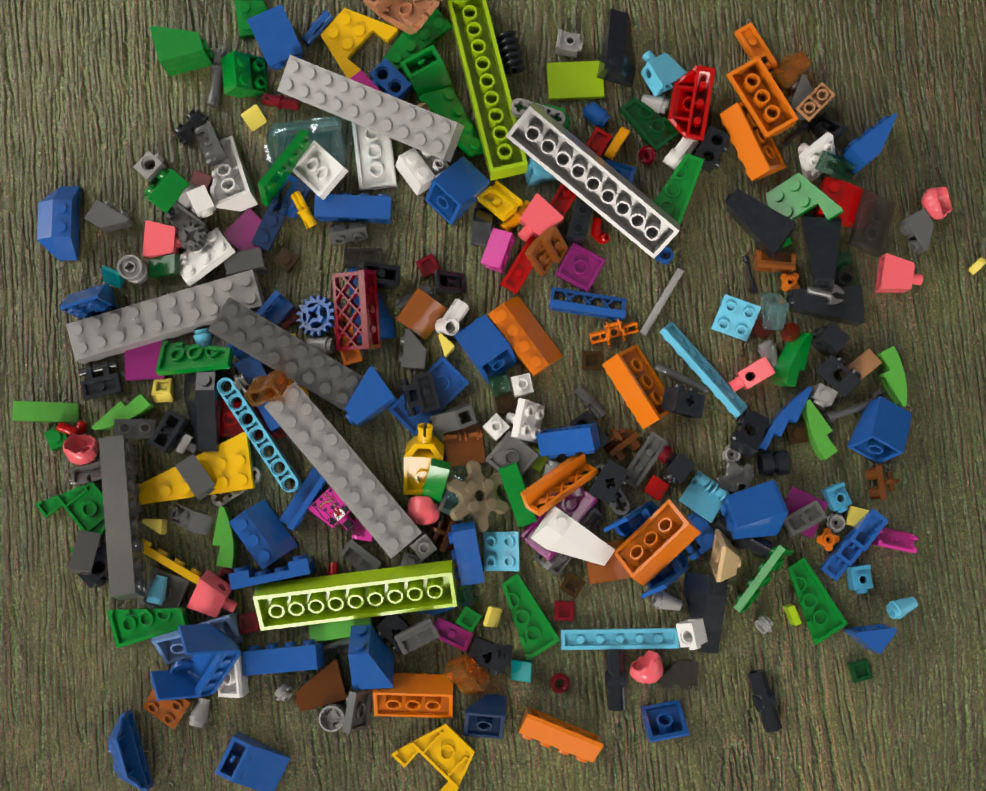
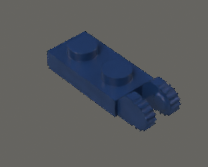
[251,196,290,252]

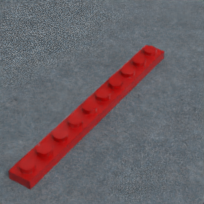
[500,126,612,295]

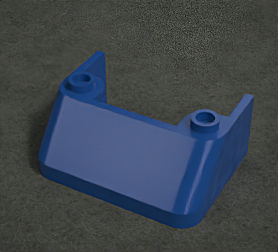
[603,501,689,599]
[150,623,241,701]

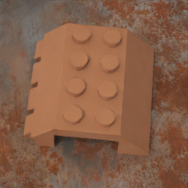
[362,0,442,35]

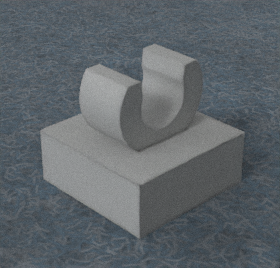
[175,432,197,454]
[400,552,422,566]

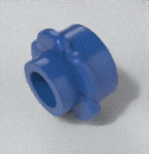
[655,246,674,265]

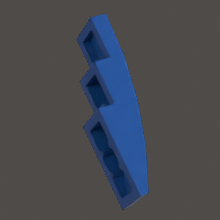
[758,386,812,451]
[819,508,889,581]

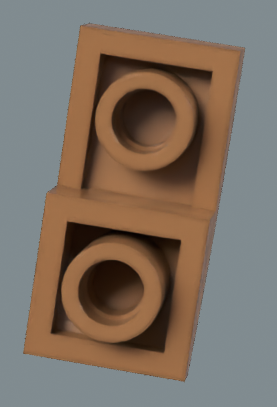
[795,82,836,122]
[838,348,883,380]

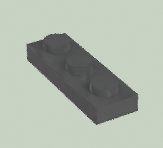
[626,431,668,490]

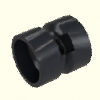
[757,450,791,477]

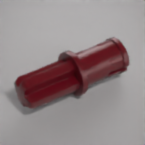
[262,93,300,111]

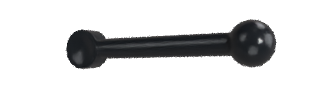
[779,122,809,151]
[742,255,758,294]

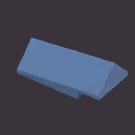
[151,612,243,665]

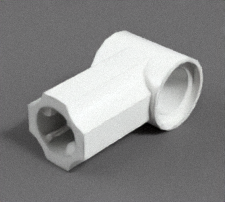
[663,137,699,171]
[435,299,469,336]

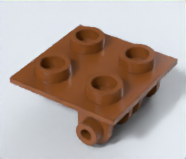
[443,425,485,467]
[142,688,194,730]

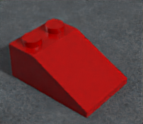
[812,177,875,231]

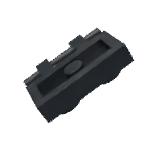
[78,360,124,401]
[400,371,441,417]

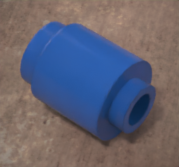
[582,102,611,129]

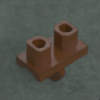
[604,427,641,461]
[865,465,900,500]
[430,515,460,552]

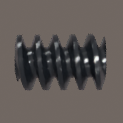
[496,30,525,74]

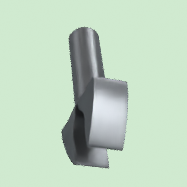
[807,284,845,306]

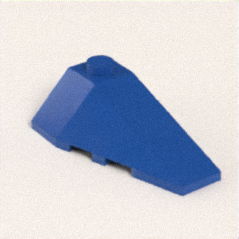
[347,268,396,344]

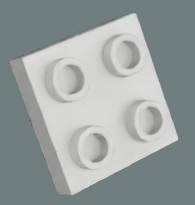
[798,132,837,182]
[506,398,545,444]

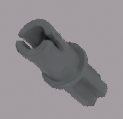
[574,384,606,420]

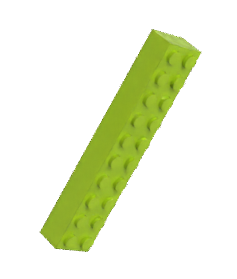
[447,0,528,181]
[253,560,457,631]

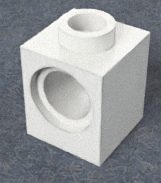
[186,185,216,218]
[510,373,534,398]
[483,413,510,441]
[676,618,708,650]

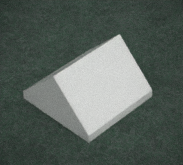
[218,655,249,698]

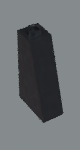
[725,189,796,259]
[801,216,842,289]
[786,285,865,326]

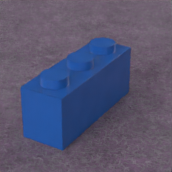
[536,423,601,458]
[448,521,485,586]

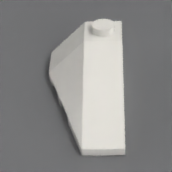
[210,135,258,211]
[530,506,615,566]

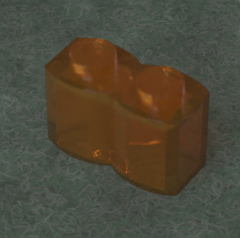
[771,51,811,89]
[243,371,290,406]
[444,654,489,696]

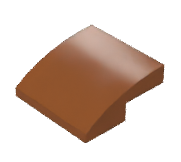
[525,225,569,277]
[396,288,448,340]
[586,539,631,584]

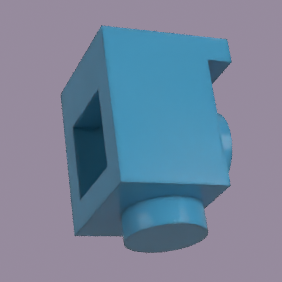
[820,482,852,513]
[846,564,873,594]

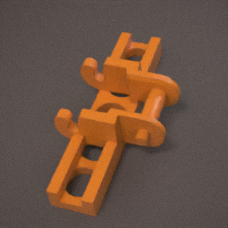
[589,318,639,345]

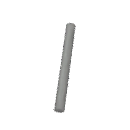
[639,268,684,336]

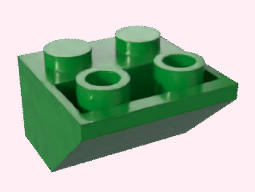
[400,44,452,102]
[221,51,269,98]
[144,168,190,213]

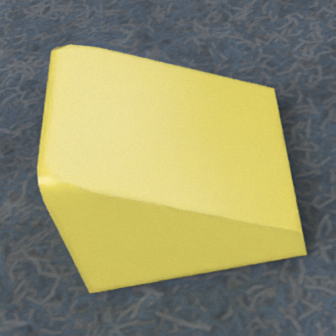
[241,105,267,131]
[438,334,455,359]
[151,378,174,403]
[846,506,870,527]
[142,519,167,535]
[483,605,502,628]

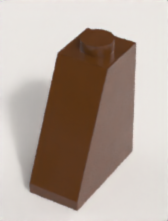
[294,657,349,712]

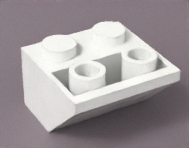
[395,147,450,196]

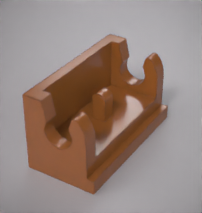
[753,249,796,274]

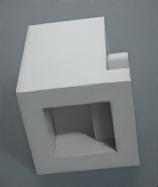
[555,29,583,58]
[807,383,838,411]

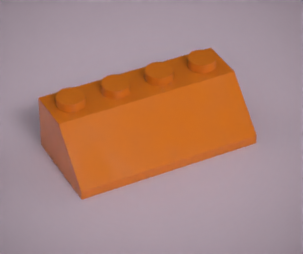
[726,56,799,138]
[719,102,787,181]
[488,296,563,378]
[602,344,670,429]
[614,499,701,587]
[373,672,454,718]
[518,707,604,763]

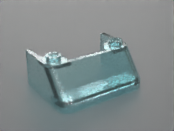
[263,116,346,169]

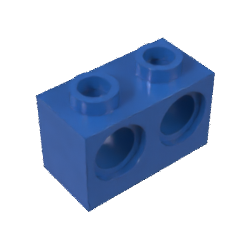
[369,58,413,100]

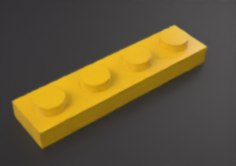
[141,538,202,584]

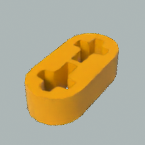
[604,126,630,161]

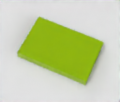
[547,61,604,101]

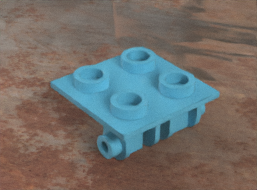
[711,294,761,341]
[679,470,730,523]
[483,531,520,571]

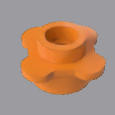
[780,273,800,292]
[816,528,840,551]

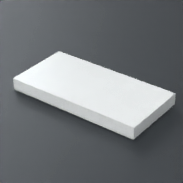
[352,122,397,191]

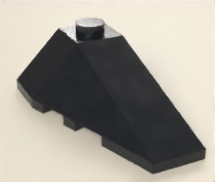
[597,9,636,88]
[184,371,223,452]
[683,571,728,654]

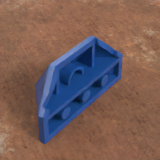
[37,186,81,261]
[108,709,153,791]

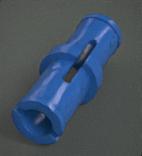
[301,10,333,46]

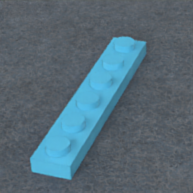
[660,321,748,418]
[560,628,679,650]

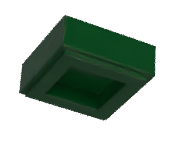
[847,658,873,683]

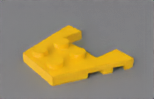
[321,8,398,79]
[392,723,475,791]

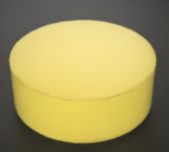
[968,257,986,275]

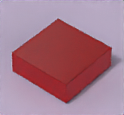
[643,475,669,501]

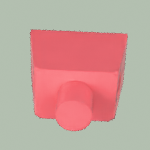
[518,193,564,242]
[142,221,190,260]
[874,253,923,293]
[728,357,775,392]
[187,569,238,617]

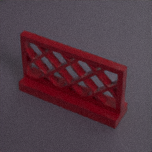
[332,270,381,351]

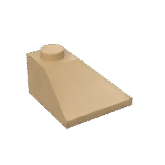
[710,529,741,582]

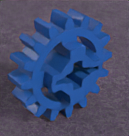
[296,295,335,337]

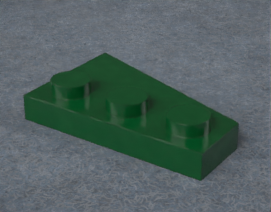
[619,97,680,152]

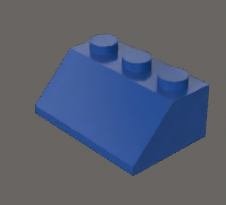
[228,499,299,570]

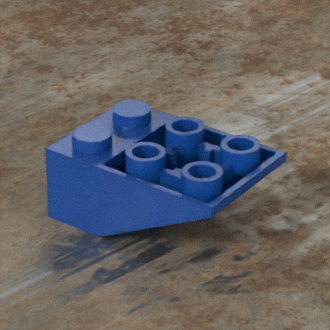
[839,113,897,175]
[59,283,118,319]
[215,731,291,791]

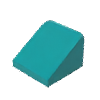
[101,265,125,288]
[511,659,532,682]

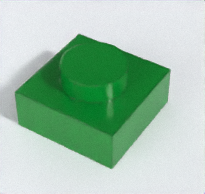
[44,427,69,450]
[455,605,482,633]

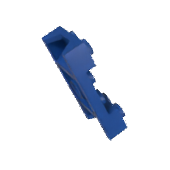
[228,554,316,590]

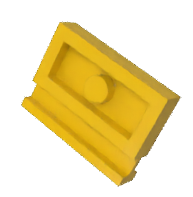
[477,181,523,222]

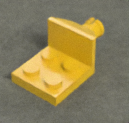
[403,423,445,495]

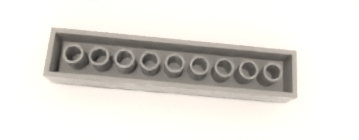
[277,55,464,162]
[505,101,680,259]
[66,269,265,364]
[264,382,422,559]

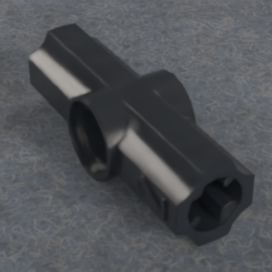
[713,515,773,558]
[605,649,627,711]
[747,669,782,733]

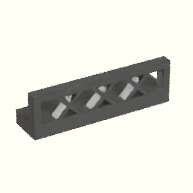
[533,507,605,577]

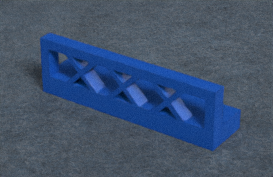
[548,287,627,322]
[226,290,295,361]
[279,467,327,531]

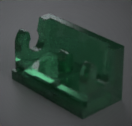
[815,151,856,183]

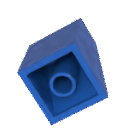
[247,4,305,71]
[425,156,490,225]
[454,314,518,384]
[345,366,397,427]
[847,396,912,464]
[720,480,788,539]
[348,625,395,690]

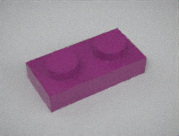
[435,617,474,652]

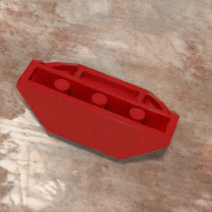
[668,65,716,141]

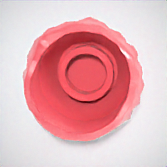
[921,187,952,220]
[62,434,100,465]
[407,496,440,526]
[629,650,664,684]

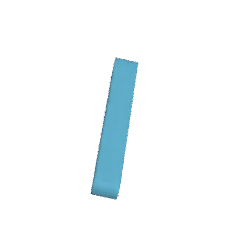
[217,378,301,492]

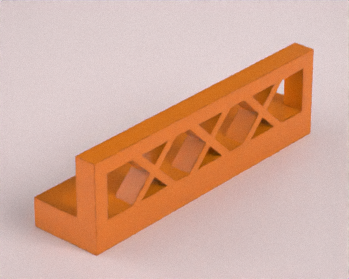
[520,452,599,517]

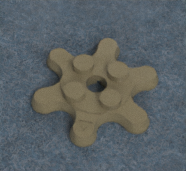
[446,460,509,532]

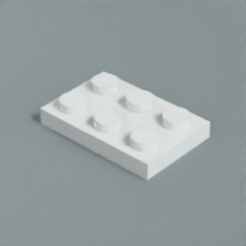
[293,141,348,200]
[180,227,235,287]

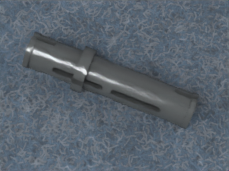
[207,49,227,108]

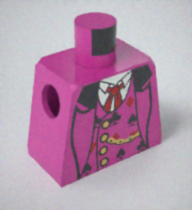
[308,487,356,531]

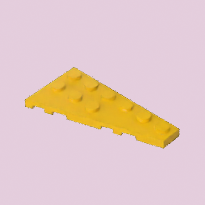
[138,432,255,505]

